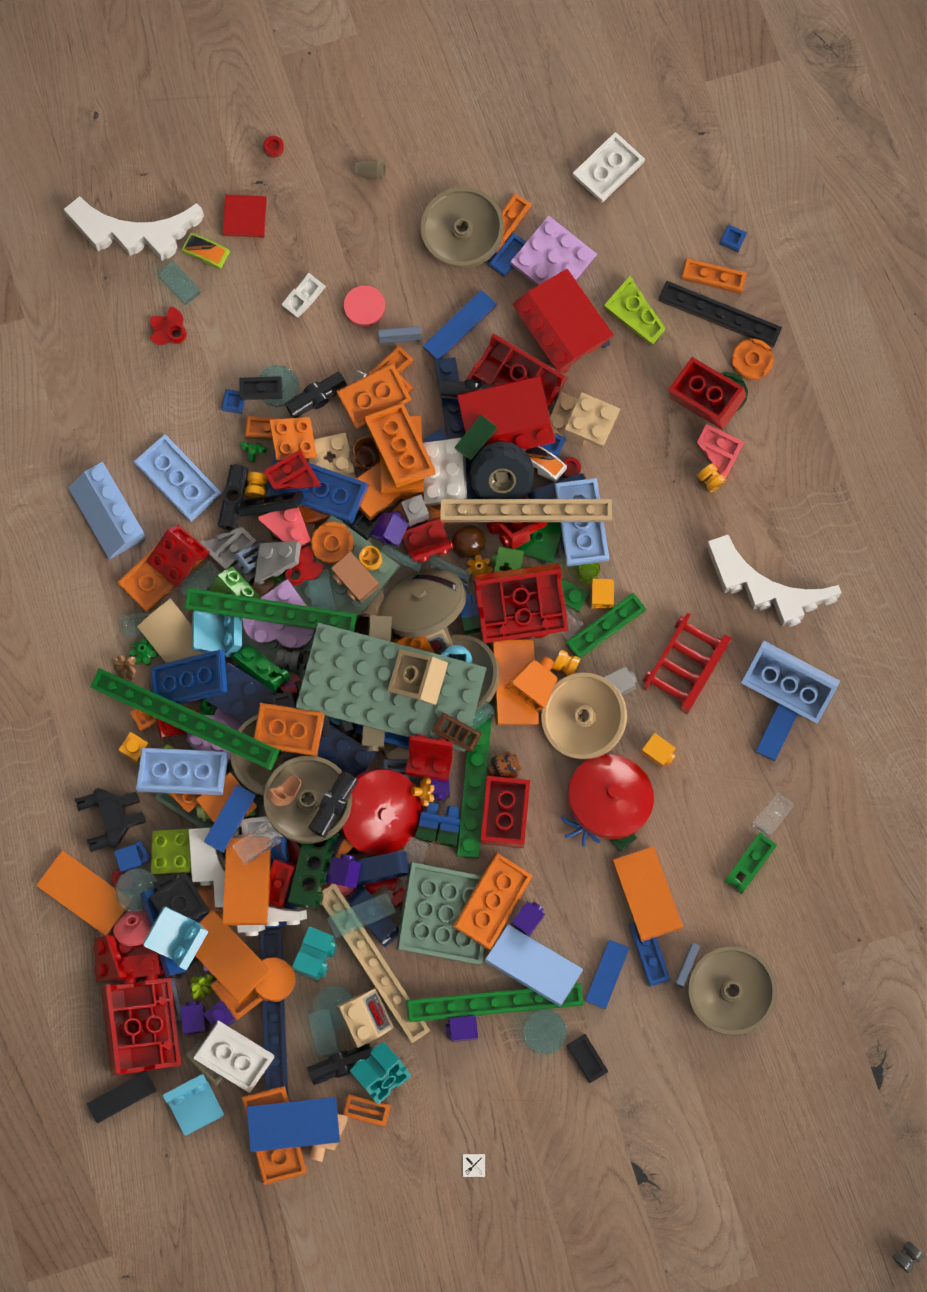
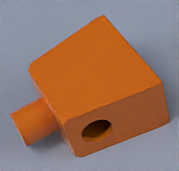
[505,657,557,712]

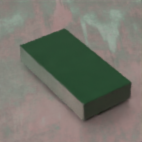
[454,415,498,461]

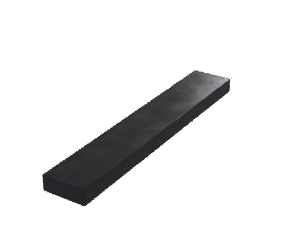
[658,280,782,348]

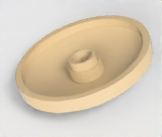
[541,673,627,759]

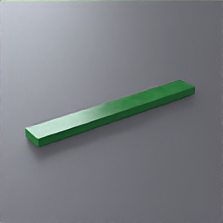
[184,588,357,632]
[406,983,583,1023]

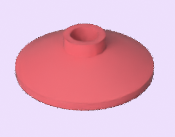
[114,909,151,946]

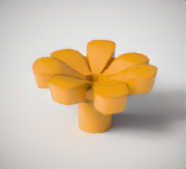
[465,555,494,582]
[411,778,434,807]

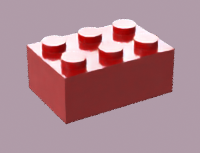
[668,357,746,430]
[481,776,530,848]

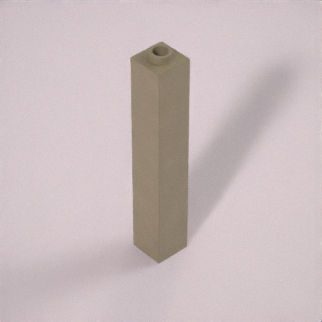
[360,615,392,751]

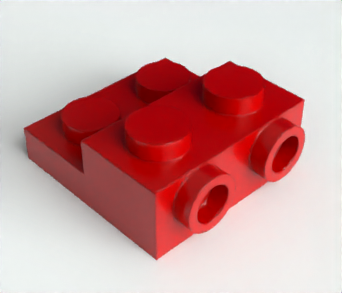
[487,498,547,550]
[115,938,164,984]

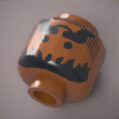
[488,751,521,778]

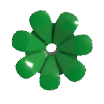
[240,441,267,462]
[129,638,158,665]

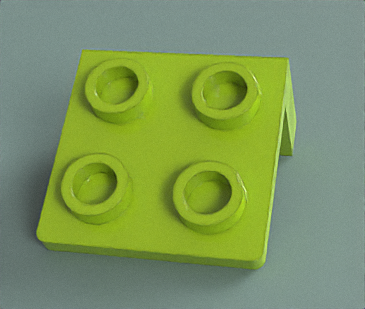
[151,829,192,875]

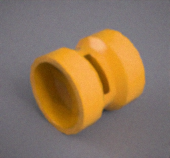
[697,463,726,493]
[244,472,268,498]
[359,546,382,571]
[553,650,581,676]

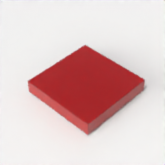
[223,194,267,238]

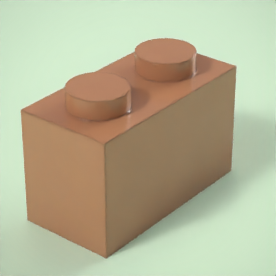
[331,551,381,603]

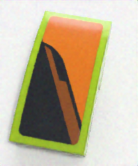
[182,233,230,269]

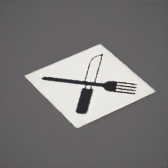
[463,1154,485,1177]

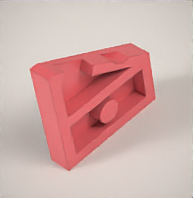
[697,424,744,479]
[258,508,311,547]

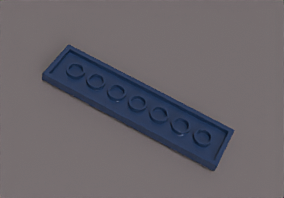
[205,662,377,777]

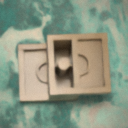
[550,392,620,448]

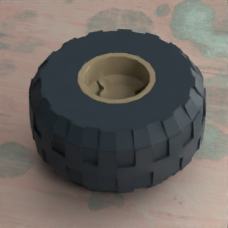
[470,442,534,499]

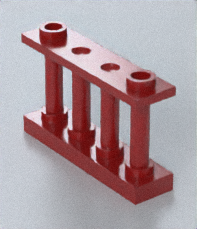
[642,612,732,715]

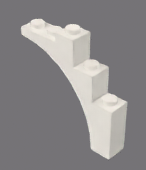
[64,196,204,261]
[706,535,841,627]
[189,827,307,936]

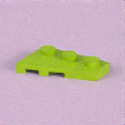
[604,276,666,346]

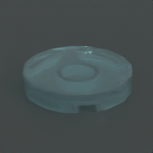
[259,365,299,407]
[115,868,157,912]
[313,986,353,1031]
[523,1010,567,1054]

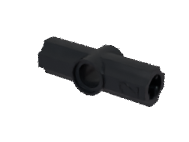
[285,371,347,418]
[440,379,497,399]
[218,464,249,530]
[308,771,358,838]
[307,1043,372,1085]

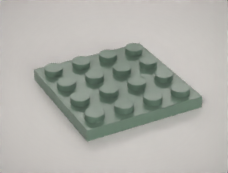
[396,862,484,965]

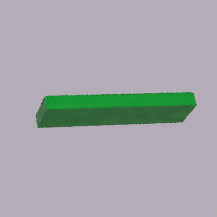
[565,592,646,658]

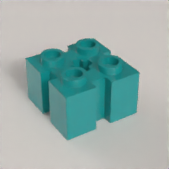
[292,926,337,982]
[350,1041,412,1105]

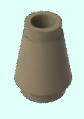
[355,160,386,181]

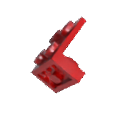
[402,517,453,563]
[146,525,210,588]
[405,734,453,782]

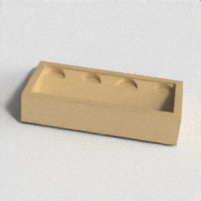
[137,598,206,663]

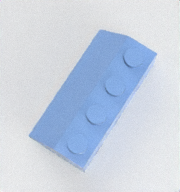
[68,462,146,560]
[741,641,840,724]

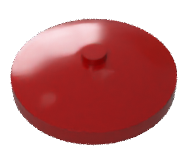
[567,754,654,839]
[340,768,421,856]

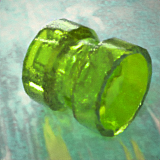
[578,563,600,584]

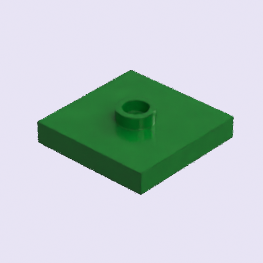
[514,522,562,564]

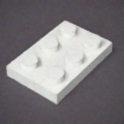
[572,132,645,203]
[423,438,467,506]
[193,1021,274,1093]

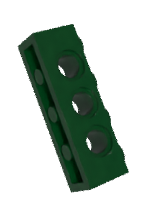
[288,831,339,911]

